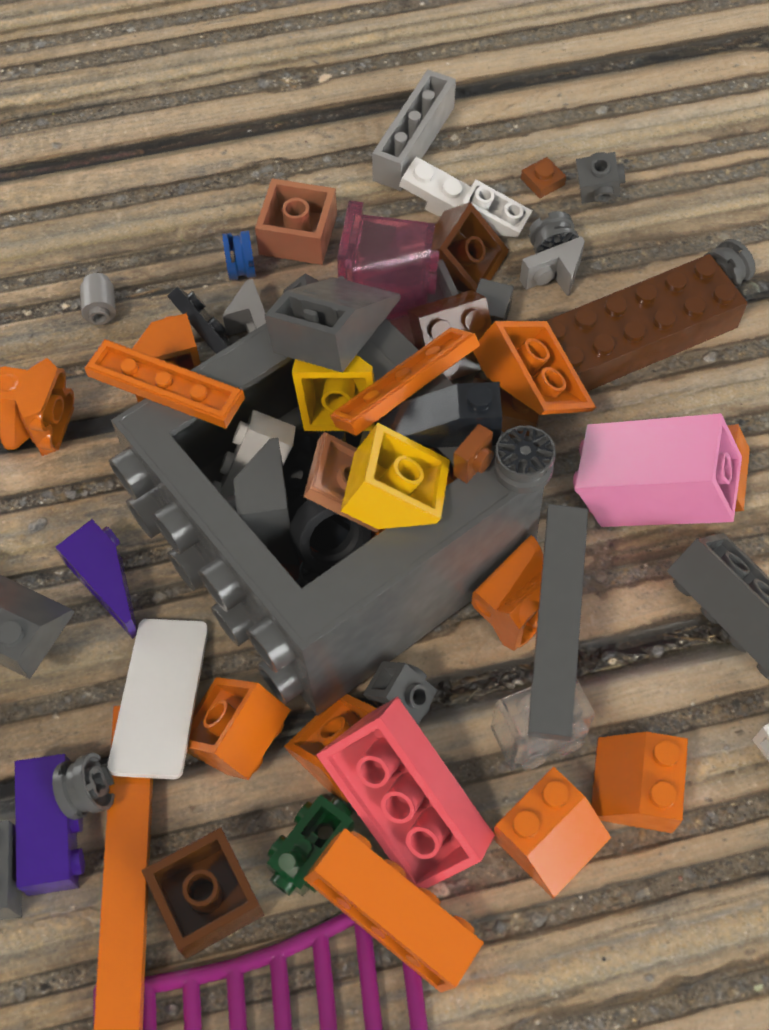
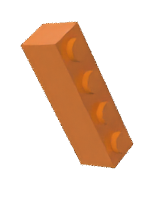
[303,828,484,993]

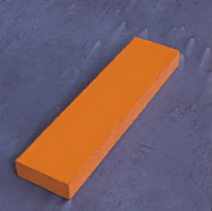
[330,327,480,436]
[84,339,245,429]

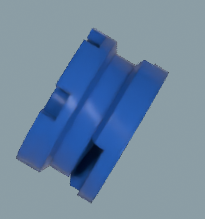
[222,230,256,281]

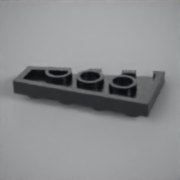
[167,286,235,354]

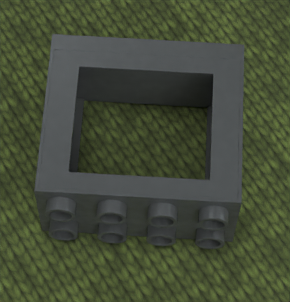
[109,276,544,716]

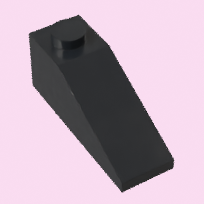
[375,382,502,448]

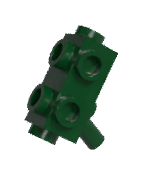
[267,794,355,897]

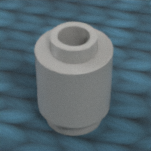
[80,273,116,325]

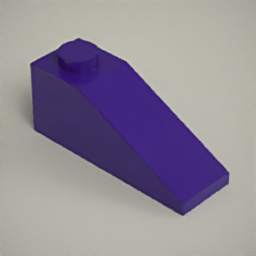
[55,519,137,639]

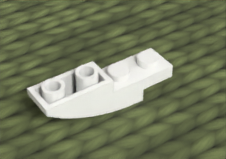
[399,157,532,237]

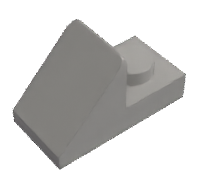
[519,236,585,296]
[223,279,266,335]

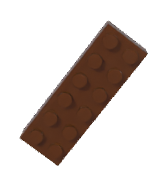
[546,254,748,392]

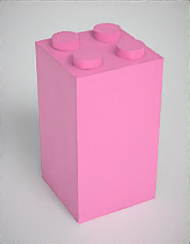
[573,413,742,527]

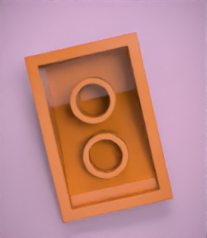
[473,321,596,415]

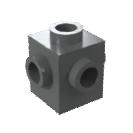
[576,152,626,203]
[363,661,437,725]

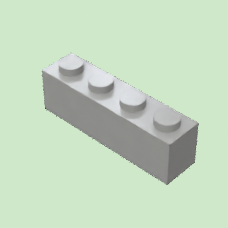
[372,69,456,191]

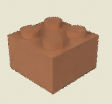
[255,178,337,265]

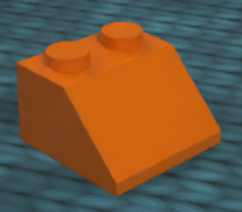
[132,313,201,403]
[187,677,291,780]
[284,694,377,803]
[591,731,688,833]
[493,766,611,899]

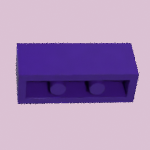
[15,753,85,896]

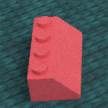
[316,696,495,889]

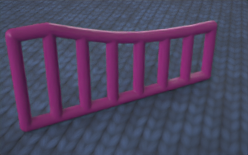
[93,912,428,1030]

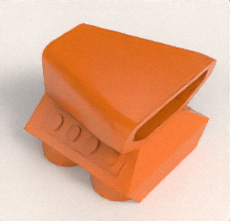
[0,358,74,456]
[472,535,543,651]

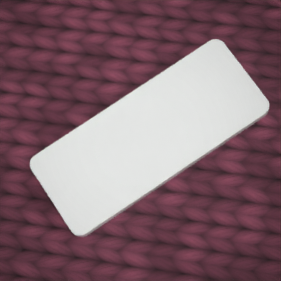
[107,619,208,779]

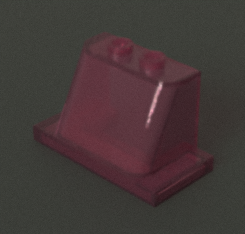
[337,201,439,321]

